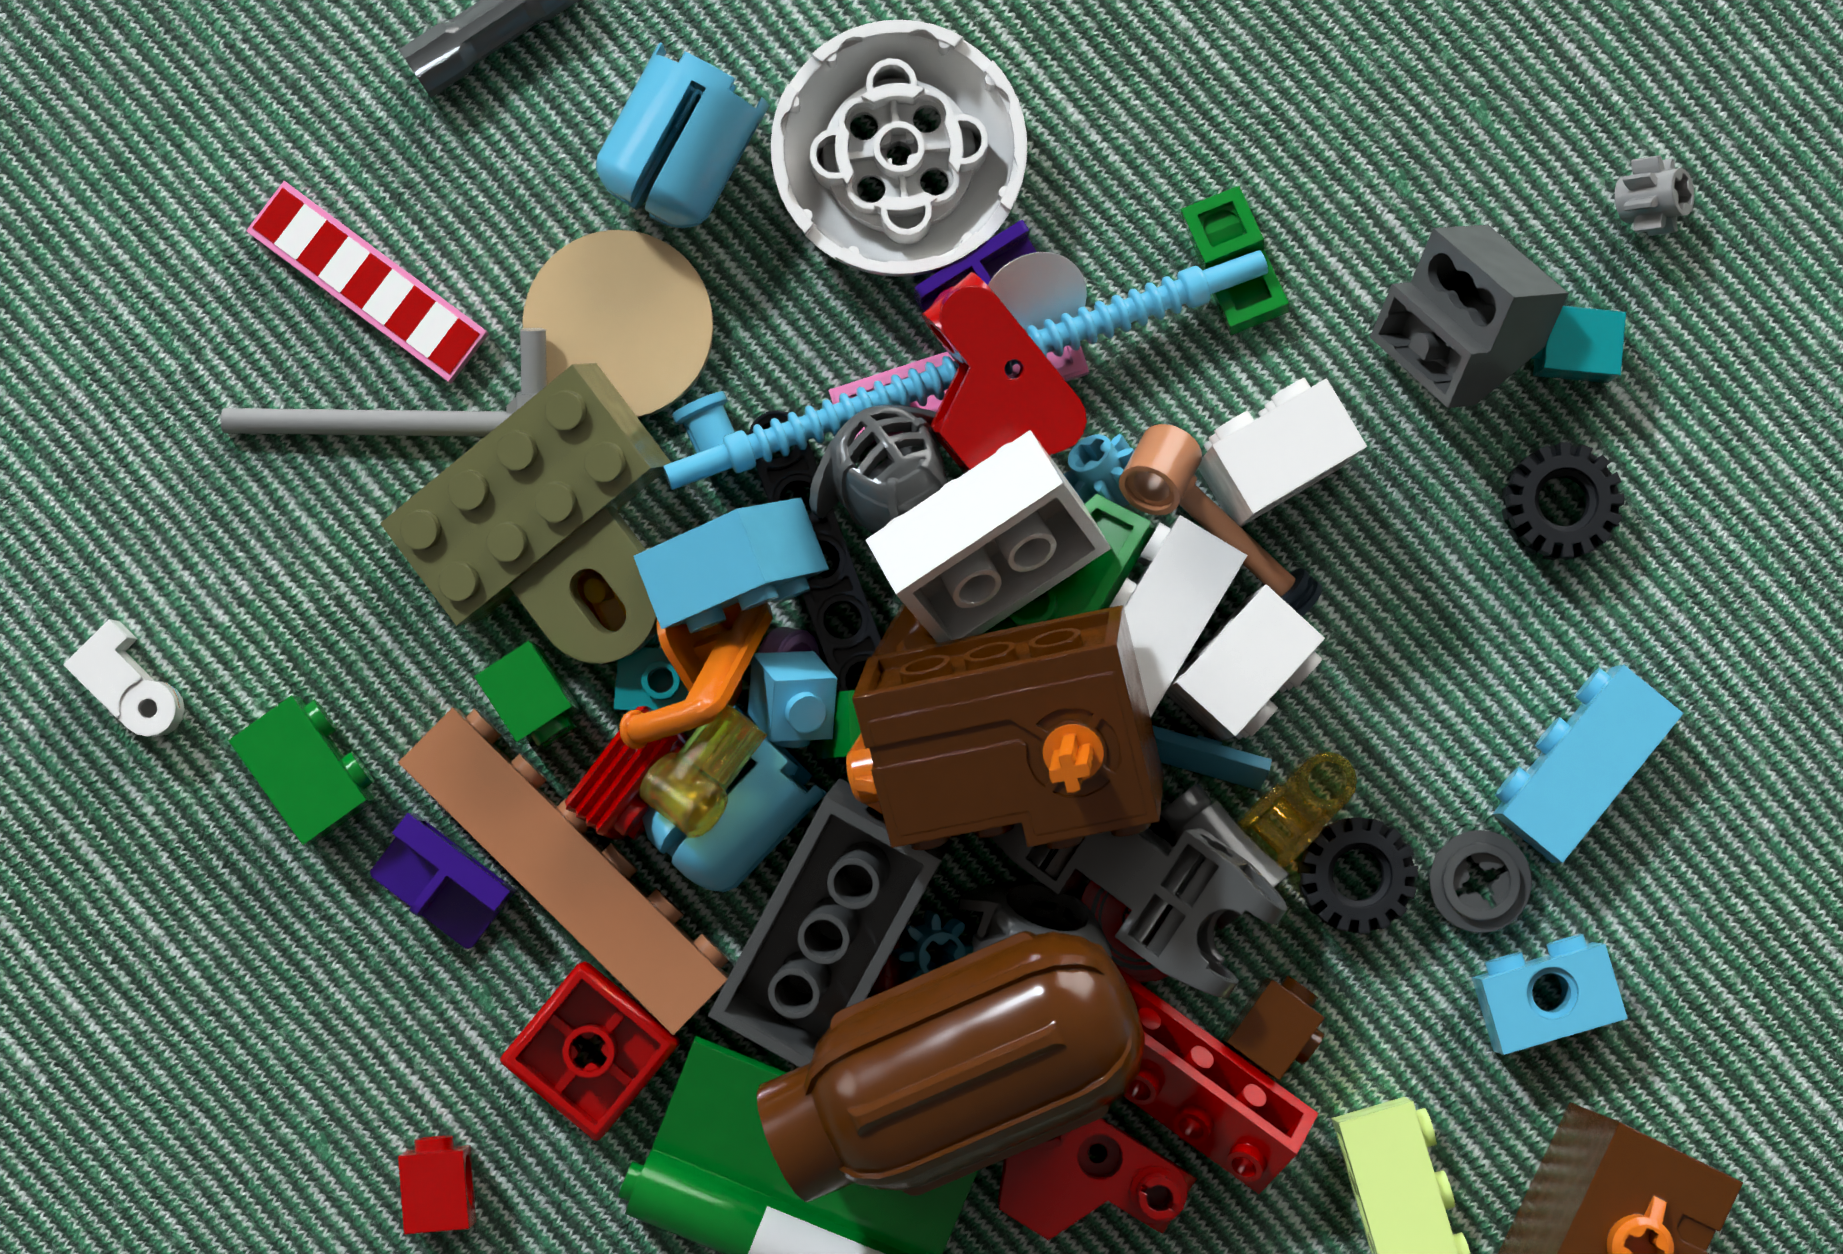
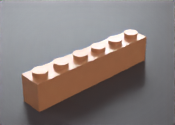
[398,707,729,1035]

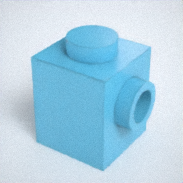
[748,651,837,748]

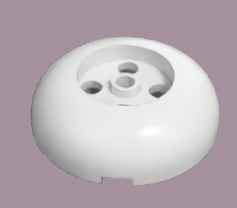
[771,20,1027,277]

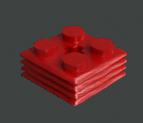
[565,706,694,840]
[500,961,680,1141]

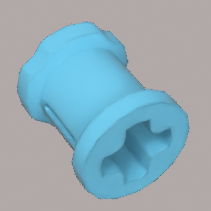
[672,391,735,454]

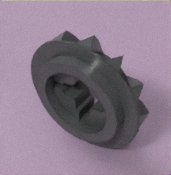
[1428,830,1532,933]

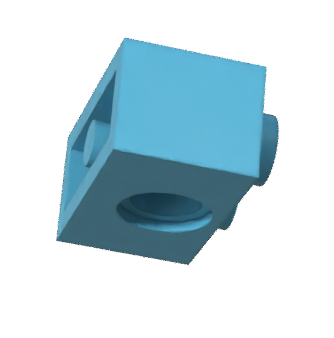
[1471,934,1628,1055]

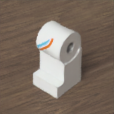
[63,619,185,737]

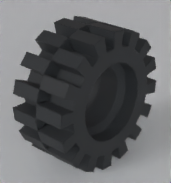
[1501,442,1624,561]
[1297,817,1418,933]

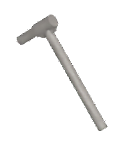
[221,328,547,437]

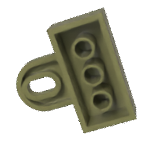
[380,363,671,663]

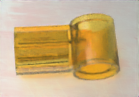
[640,704,767,838]

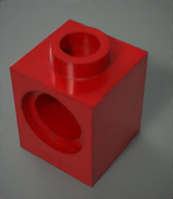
[398,1135,476,1234]

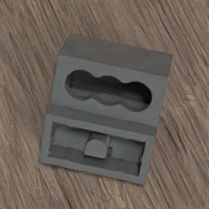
[1370,224,1569,408]

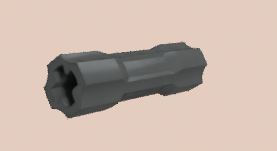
[399,0,580,98]

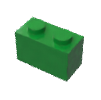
[474,641,583,748]
[228,695,375,845]

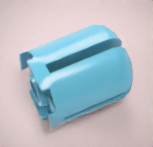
[596,43,770,228]
[642,706,827,892]

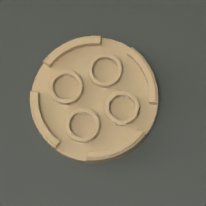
[523,230,713,418]

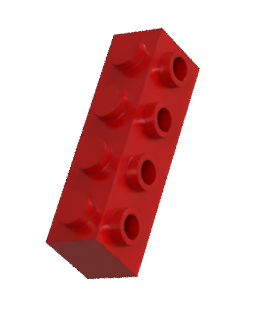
[1117,967,1319,1194]

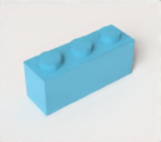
[1492,664,1684,863]

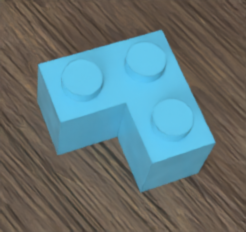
[633,497,829,634]

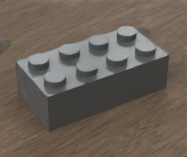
[708,778,953,1067]

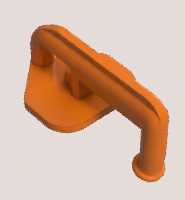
[619,602,773,749]

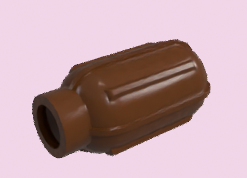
[756,931,1145,1202]

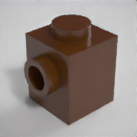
[1222,975,1325,1081]

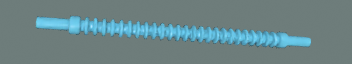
[663,250,1268,490]

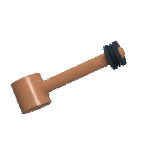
[1119,424,1322,616]

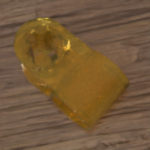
[1237,751,1357,868]

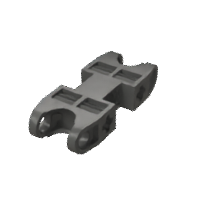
[990,823,1288,998]

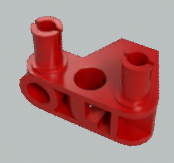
[921,272,1087,474]
[997,1118,1197,1241]

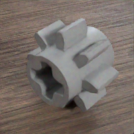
[1615,155,1694,236]

